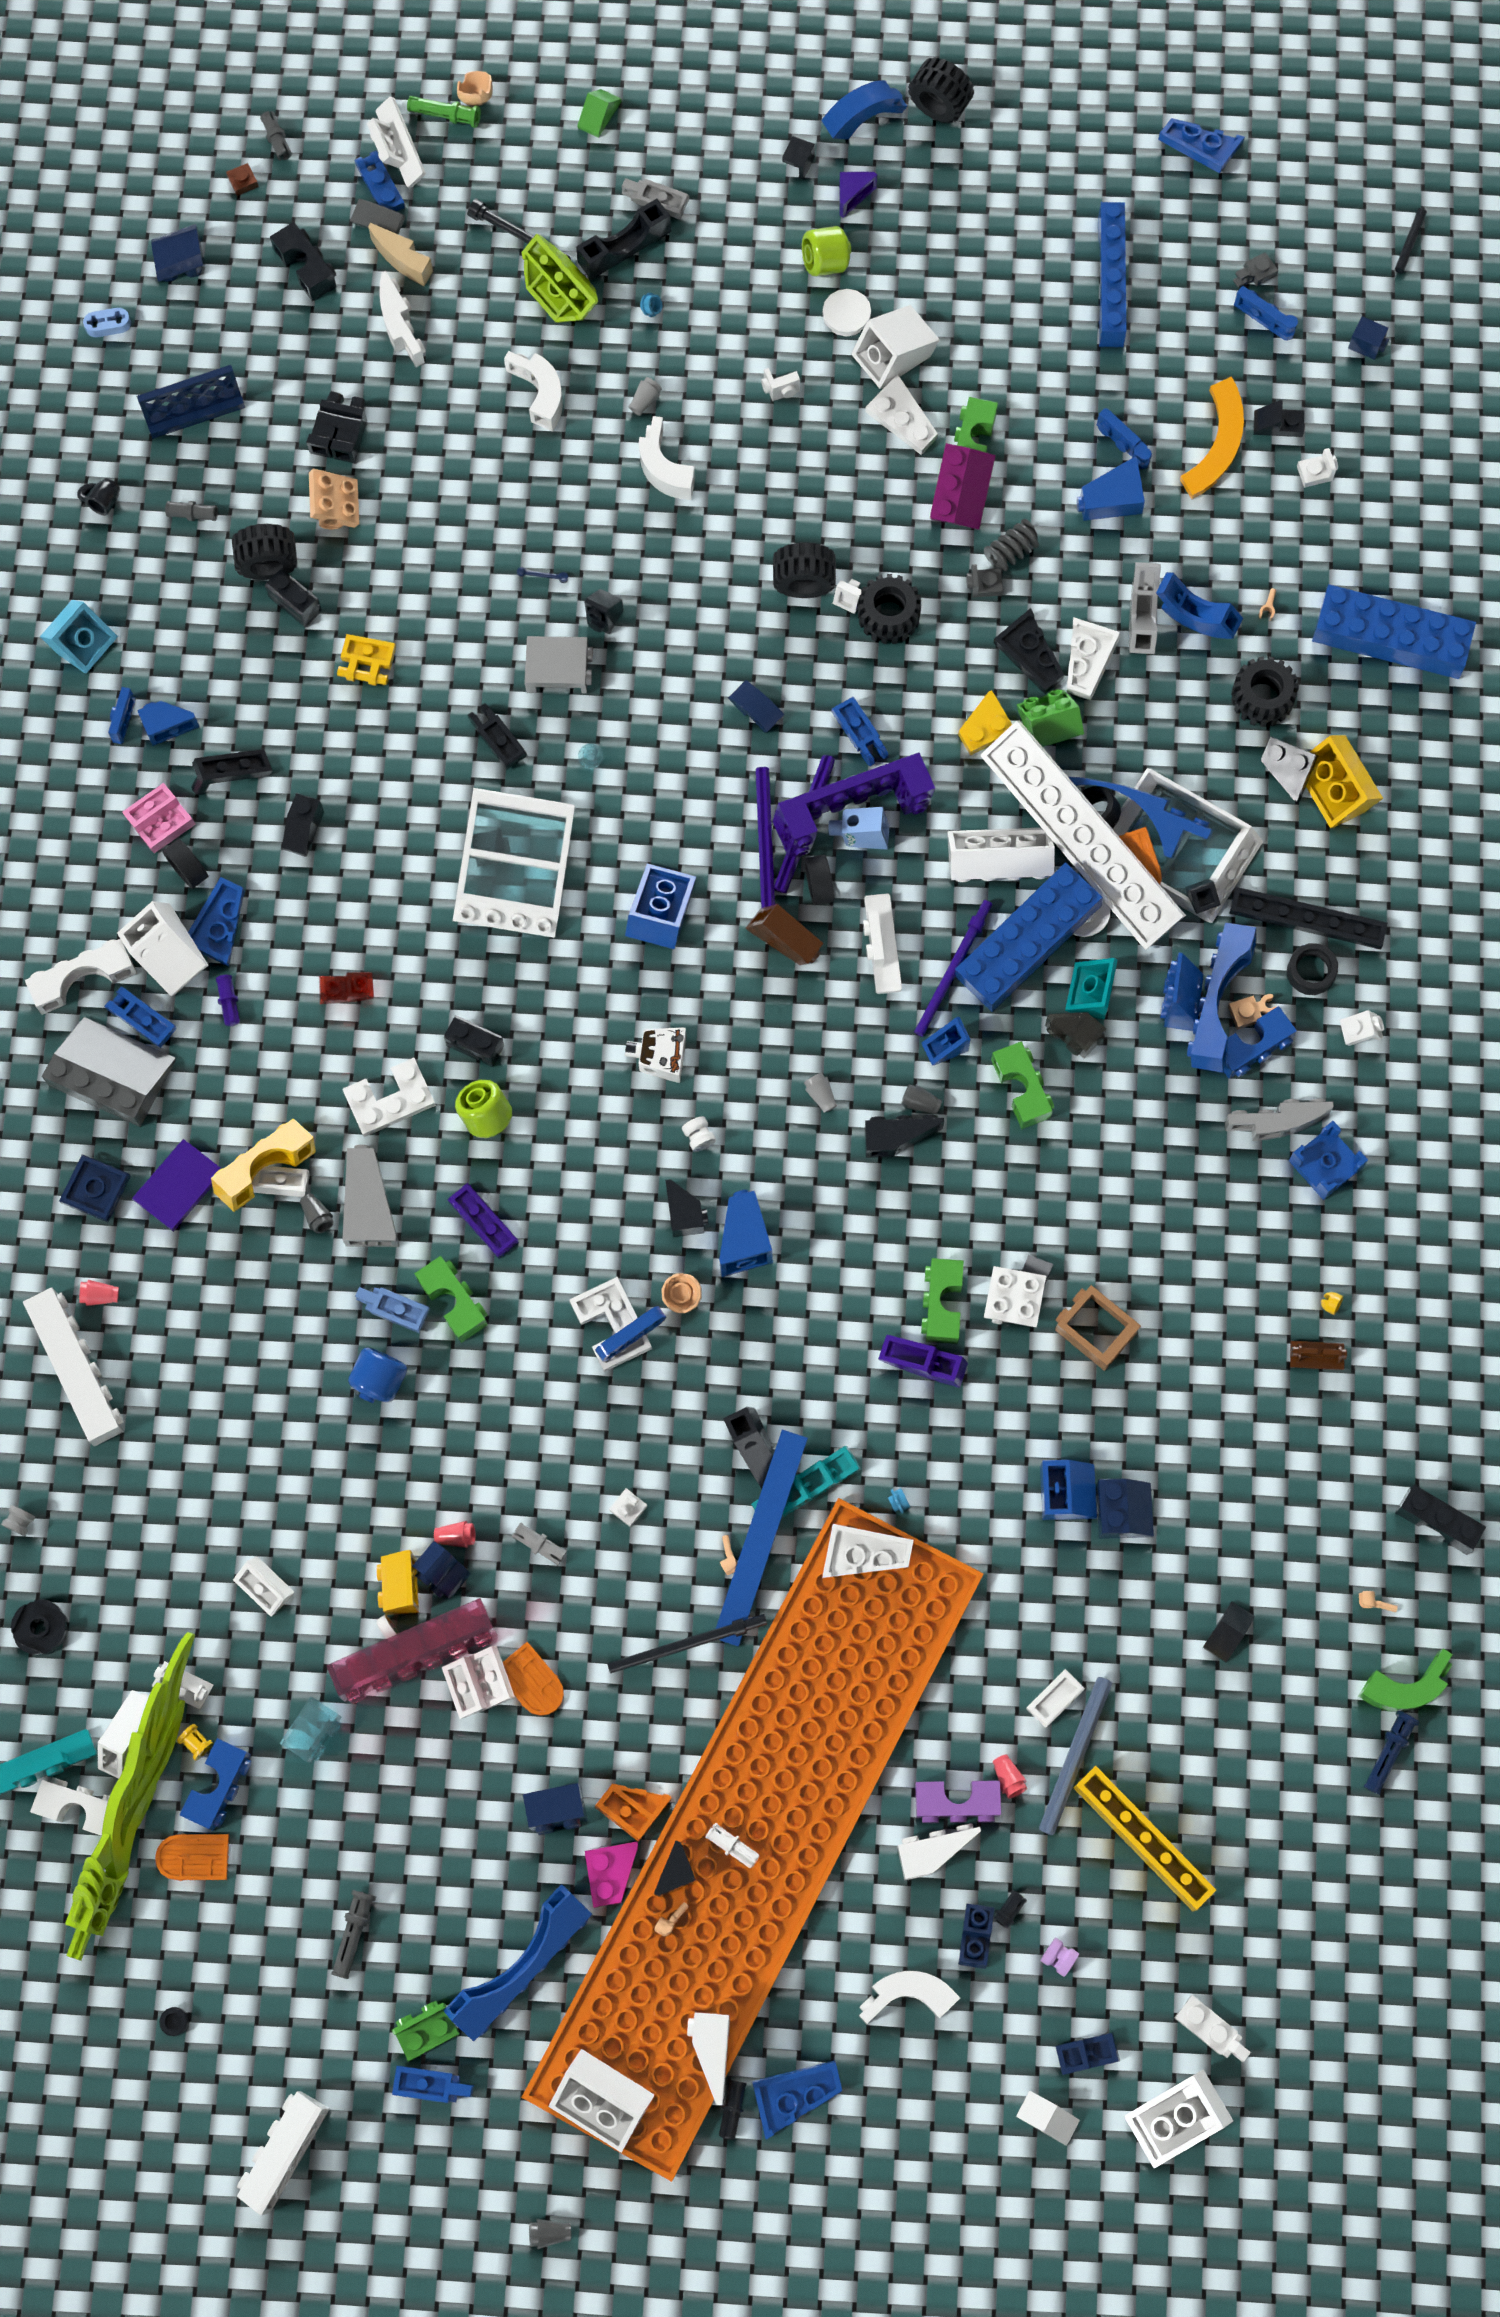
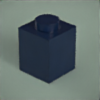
[1348,316,1389,360]

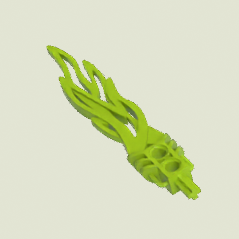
[65,1632,195,1961]

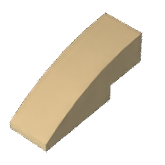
[368,223,433,286]

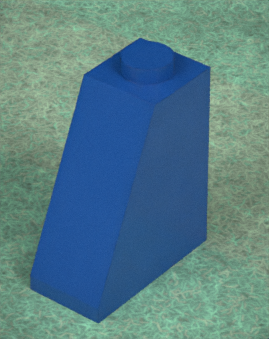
[1076,458,1145,521]

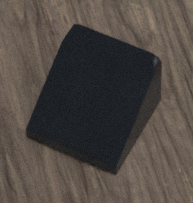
[1185,879,1221,914]

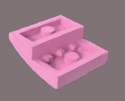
[122,783,196,854]

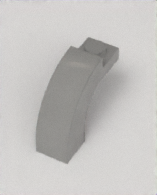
[1129,562,1161,654]

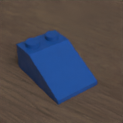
[625,864,696,949]

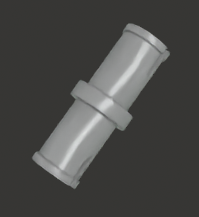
[512,1523,567,1566]

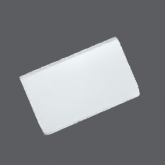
[233,1557,294,1617]

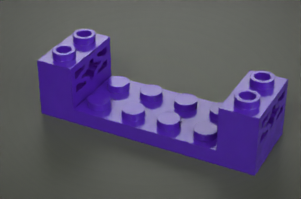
[772,752,936,857]

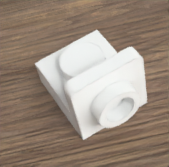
[1297,448,1338,488]

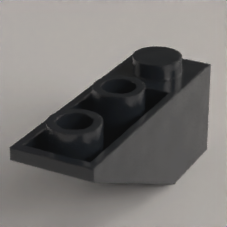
[864,1114,944,1158]
[723,1407,775,1489]

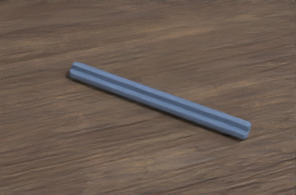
[1039,1677,1112,1835]

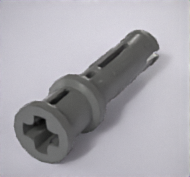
[331,1890,376,1979]

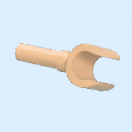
[1259,589,1276,621]
[720,1535,737,1575]
[1359,1591,1398,1612]
[655,1902,689,1936]

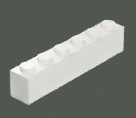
[23,1287,124,1447]

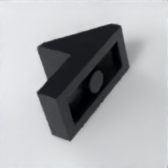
[1253,400,1304,437]

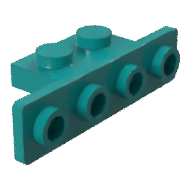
[0,1729,97,1795]

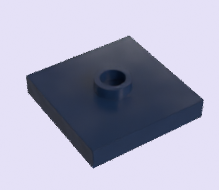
[59,1154,131,1223]

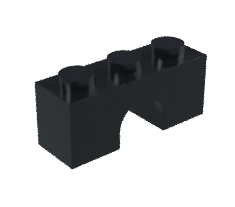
[270,222,337,302]
[1395,1485,1486,1555]

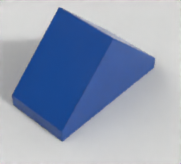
[921,1017,971,1066]

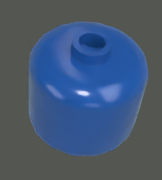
[348,1347,407,1403]

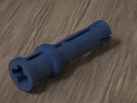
[1364,1710,1420,1795]

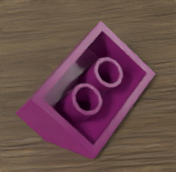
[930,443,996,530]

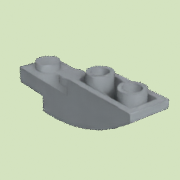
[1225,1098,1334,1141]

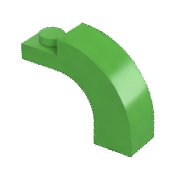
[1358,1649,1453,1712]

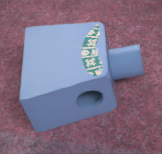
[828,807,890,849]

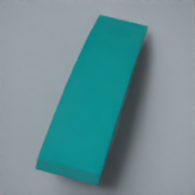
[751,1446,861,1518]

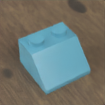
[40,600,118,673]

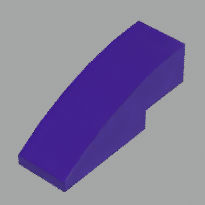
[878,1335,968,1388]

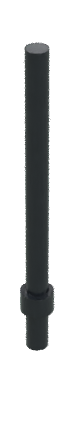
[607,1614,767,1674]

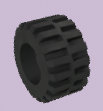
[908,57,974,123]
[232,523,297,580]
[773,542,836,598]
[858,574,921,644]
[1231,656,1299,727]

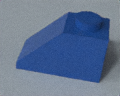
[137,701,200,746]

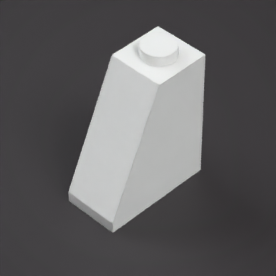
[98,1690,149,1779]

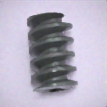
[984,519,1039,571]

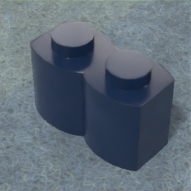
[413,1541,471,1599]

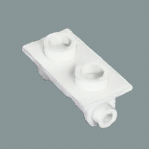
[152,1662,213,1710]

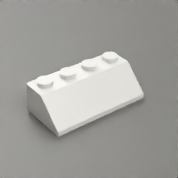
[948,828,1055,882]
[237,2091,330,2215]

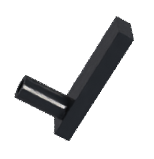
[191,749,273,795]

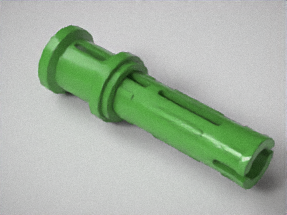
[407,96,481,128]

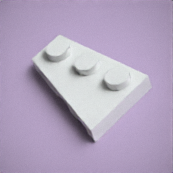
[865,374,938,455]
[1067,617,1120,700]
[822,1524,914,1578]

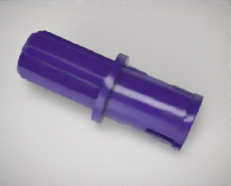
[216,974,240,1027]

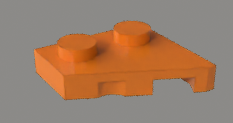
[595,1783,672,1842]

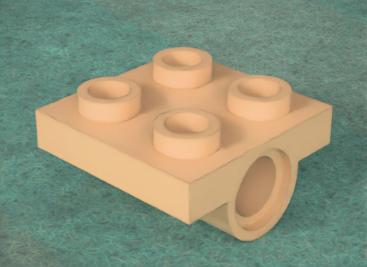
[309,468,359,530]

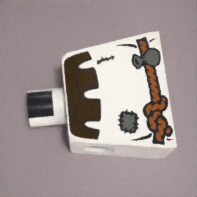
[625,1028,687,1083]

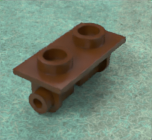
[1290,1341,1347,1370]

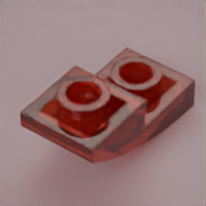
[319,972,374,1004]

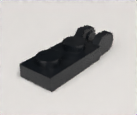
[467,703,527,770]

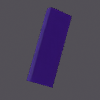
[447,1183,519,1259]

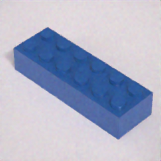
[1312,584,1476,679]
[955,862,1103,1012]

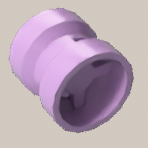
[1040,1937,1079,1977]

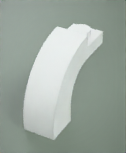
[504,351,563,432]
[639,416,695,500]
[859,1971,960,2024]

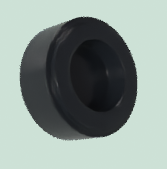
[159,2007,189,2036]

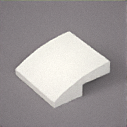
[442,1646,515,1719]

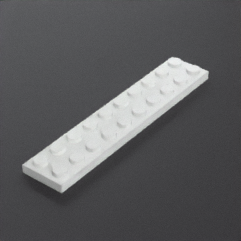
[980,720,1186,950]

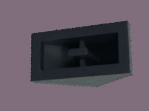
[1202,1601,1255,1663]
[654,1841,697,1897]

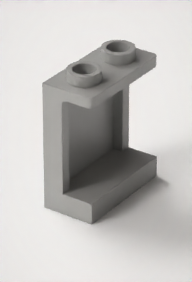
[525,636,593,693]

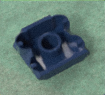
[151,224,205,282]

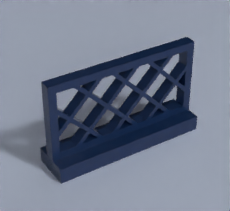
[136,365,245,439]

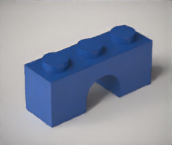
[1223,1006,1297,1079]
[180,1738,252,1831]

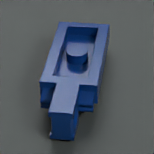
[392,2066,474,2103]

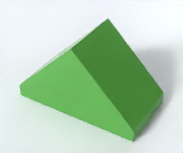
[577,89,622,138]

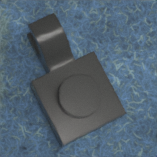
[1233,252,1278,288]

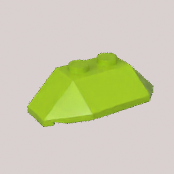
[522,234,598,323]

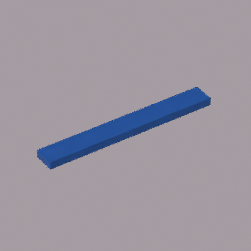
[716,1429,808,1647]

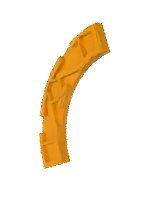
[1180,376,1244,500]

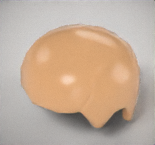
[457,71,493,106]
[661,1273,702,1313]

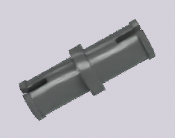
[260,111,292,161]
[165,501,218,521]

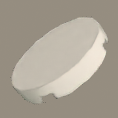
[823,289,871,336]

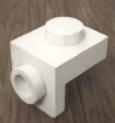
[761,368,800,401]
[1340,1010,1384,1046]

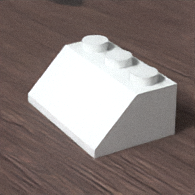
[548,2049,654,2153]

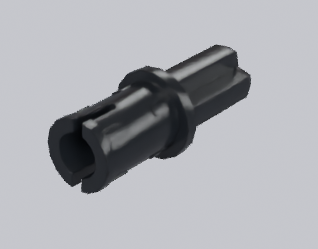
[719,2079,747,2140]

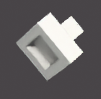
[832,579,861,614]
[609,1488,648,1528]

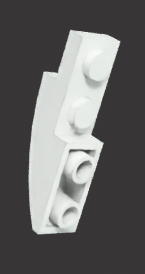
[380,271,426,367]

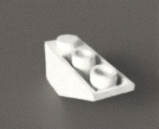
[897,1824,981,1880]

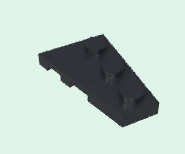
[993,608,1064,694]

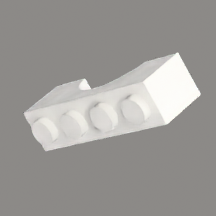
[25,939,137,1015]

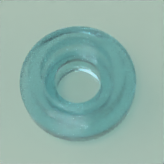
[578,744,604,769]

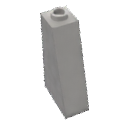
[342,1145,399,1247]

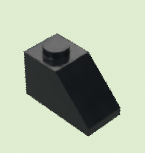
[282,793,324,857]
[665,1179,708,1237]

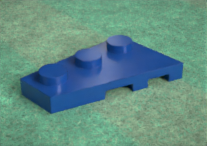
[1158,118,1245,173]
[188,877,245,967]
[752,2061,842,2140]

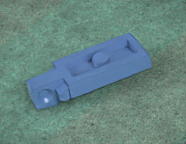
[355,1287,430,1333]

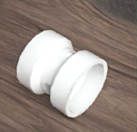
[682,1116,716,1152]

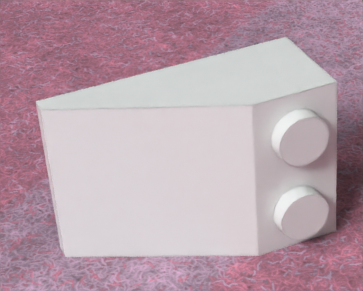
[687,2012,730,2105]
[1124,2069,1233,2168]

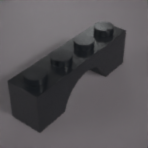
[576,198,671,280]

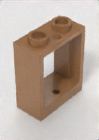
[1055,1285,1141,1371]

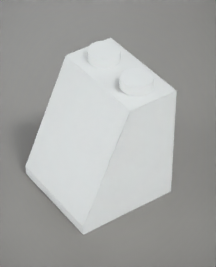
[851,305,940,389]

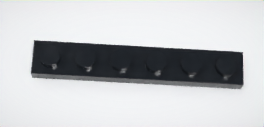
[1229,887,1388,950]

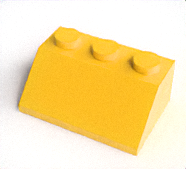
[1306,735,1383,828]

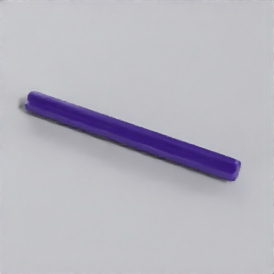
[774,755,835,894]
[756,767,775,909]

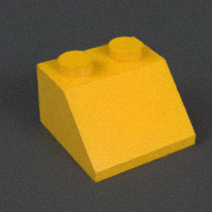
[376,1550,419,1615]

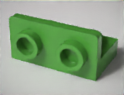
[392,2001,460,2061]

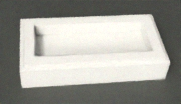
[1026,1669,1085,1728]

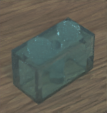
[280,1697,342,1764]

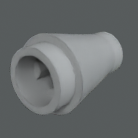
[628,377,662,416]
[804,1072,838,1113]

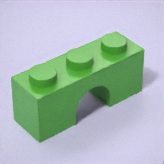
[954,397,998,453]
[991,1041,1054,1130]
[414,1256,488,1343]
[921,1258,964,1344]

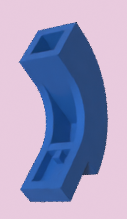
[821,80,907,139]
[1156,572,1243,639]

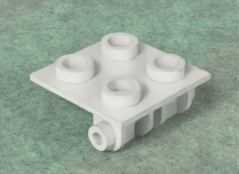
[984,1266,1046,1327]

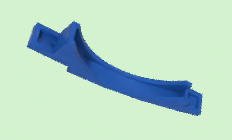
[1068,777,1214,858]

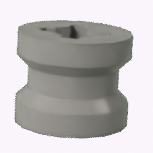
[1,1505,35,1536]

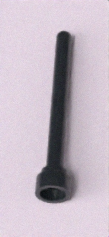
[467,198,571,260]

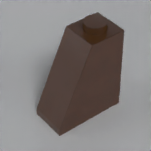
[746,904,824,965]

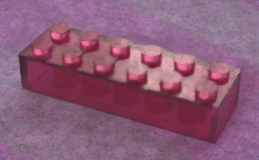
[326,1598,498,1704]

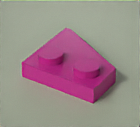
[585,1841,639,1908]

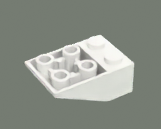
[117,901,208,996]

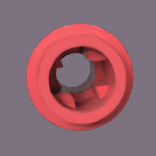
[79,1280,119,1306]
[434,1521,476,1548]
[993,1754,1027,1799]

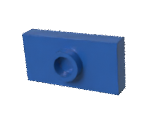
[108,687,136,744]

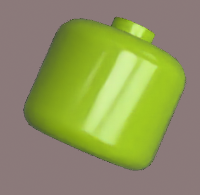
[802,226,851,277]
[455,1079,512,1138]

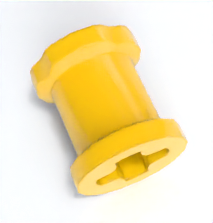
[177,1724,214,1761]

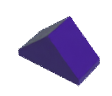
[839,172,877,218]

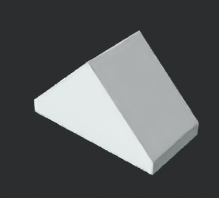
[1016,2091,1080,2146]

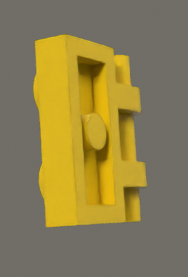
[337,634,396,686]

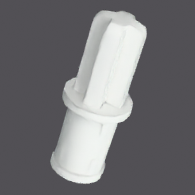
[705,1823,759,1868]

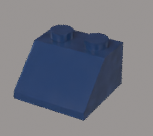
[1096,1479,1154,1539]

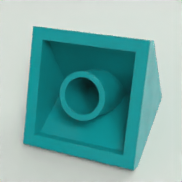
[1065,958,1118,1020]

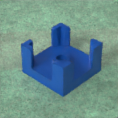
[1289,1121,1368,1200]

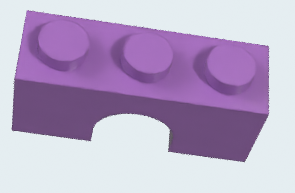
[915,1781,1001,1823]

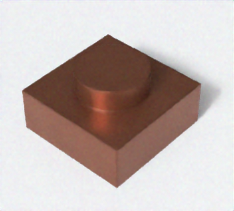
[226,163,259,196]

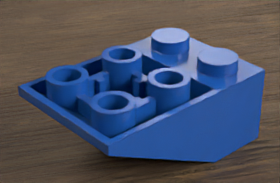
[1160,953,1204,1031]

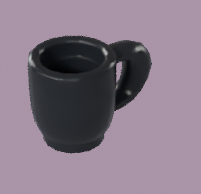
[77,478,120,516]

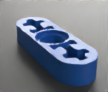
[595,1306,667,1362]

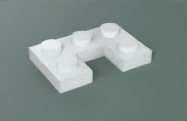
[342,1058,436,1137]
[569,1277,652,1372]

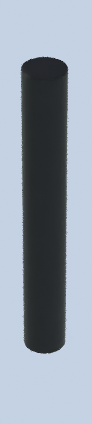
[1395,208,1427,274]

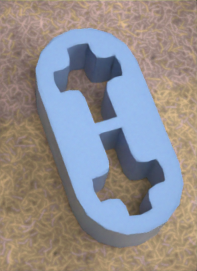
[83,308,131,337]

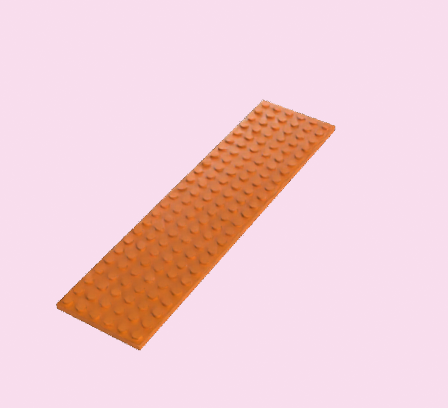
[521,1498,984,2182]

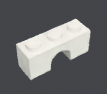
[30,1777,110,1836]

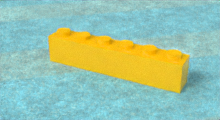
[1074,1766,1216,1911]

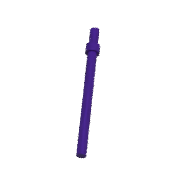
[914,900,993,1037]

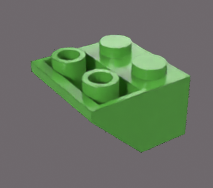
[1016,690,1084,747]

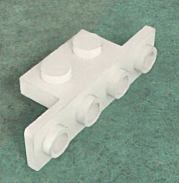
[367,97,426,188]
[863,894,902,994]

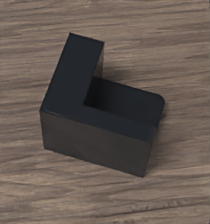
[782,136,815,180]

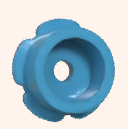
[640,293,662,317]
[888,1488,910,1514]

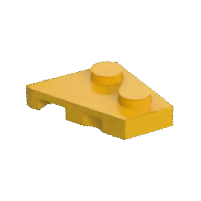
[958,690,1012,756]

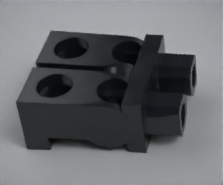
[306,391,367,464]

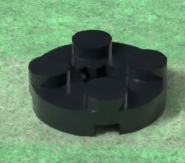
[11,1599,68,1656]

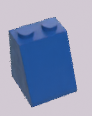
[719,1190,773,1277]

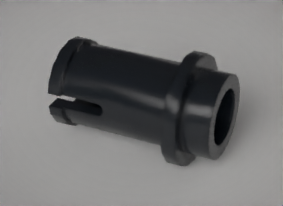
[994,1890,1027,1929]

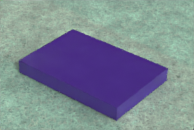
[132,1139,222,1232]

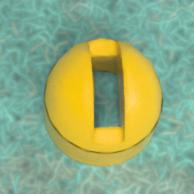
[1321,1292,1344,1315]

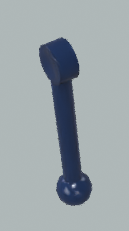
[517,567,568,583]

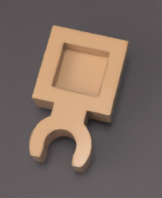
[1228,994,1276,1030]

